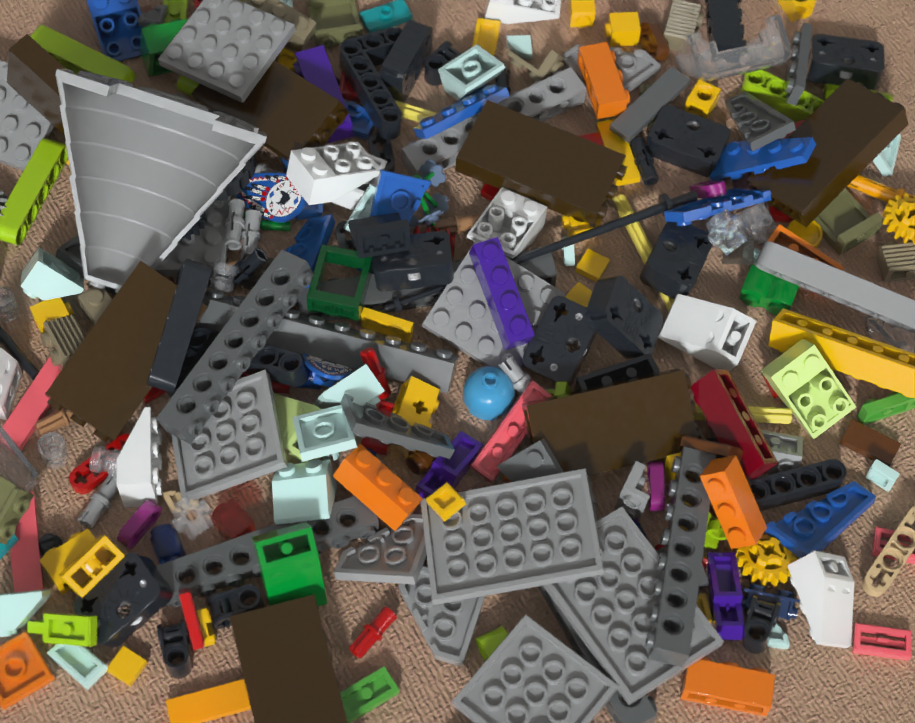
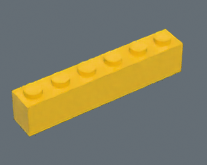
[768,308,915,398]

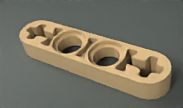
[862,506,915,597]

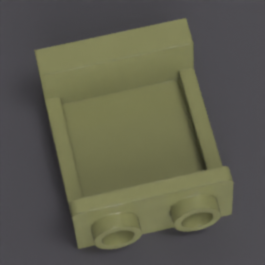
[306,0,363,48]
[814,188,884,256]
[0,475,34,544]

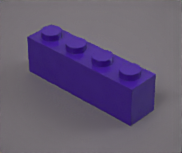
[293,45,353,144]
[469,237,535,351]

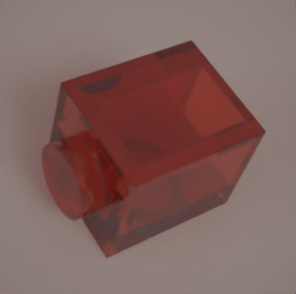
[211,498,256,541]

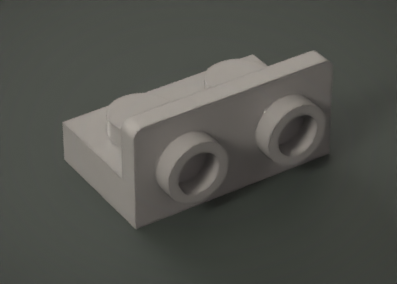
[760,429,803,474]
[614,461,650,521]

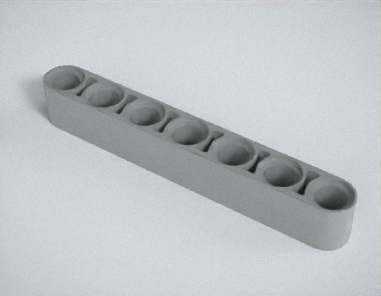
[755,241,915,334]

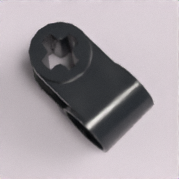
[424,41,464,86]
[206,584,264,629]
[742,595,782,654]
[156,619,192,679]

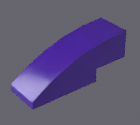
[415,431,484,504]
[707,552,745,640]

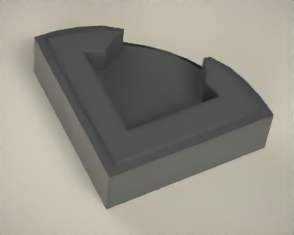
[138,5,168,27]

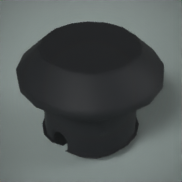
[39,533,63,556]

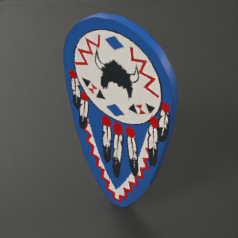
[235,173,306,223]
[302,353,354,388]

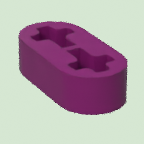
[689,181,727,198]
[647,461,665,511]
[117,500,162,549]

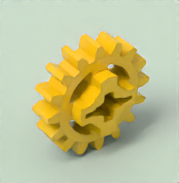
[882,194,915,244]
[736,534,798,587]

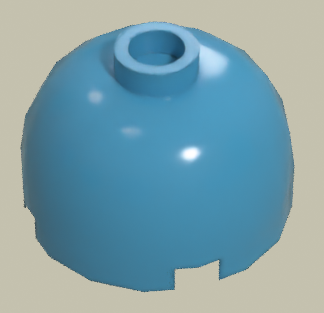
[462,366,516,421]

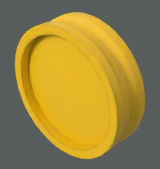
[787,220,823,248]

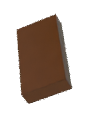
[839,419,901,466]
[680,436,743,460]

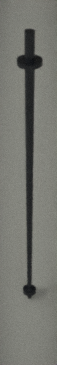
[385,191,698,313]

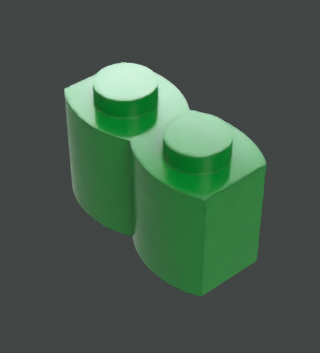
[739,265,799,316]

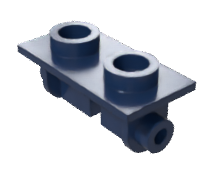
[741,583,800,620]

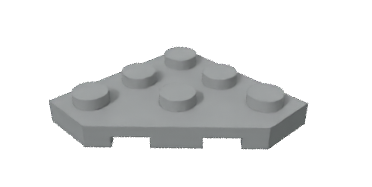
[561,45,661,92]
[334,514,427,585]
[399,566,486,667]

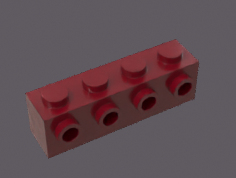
[691,369,778,480]

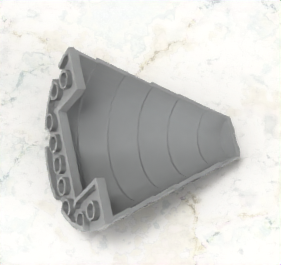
[55,69,267,293]

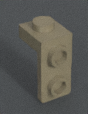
[506,50,566,81]

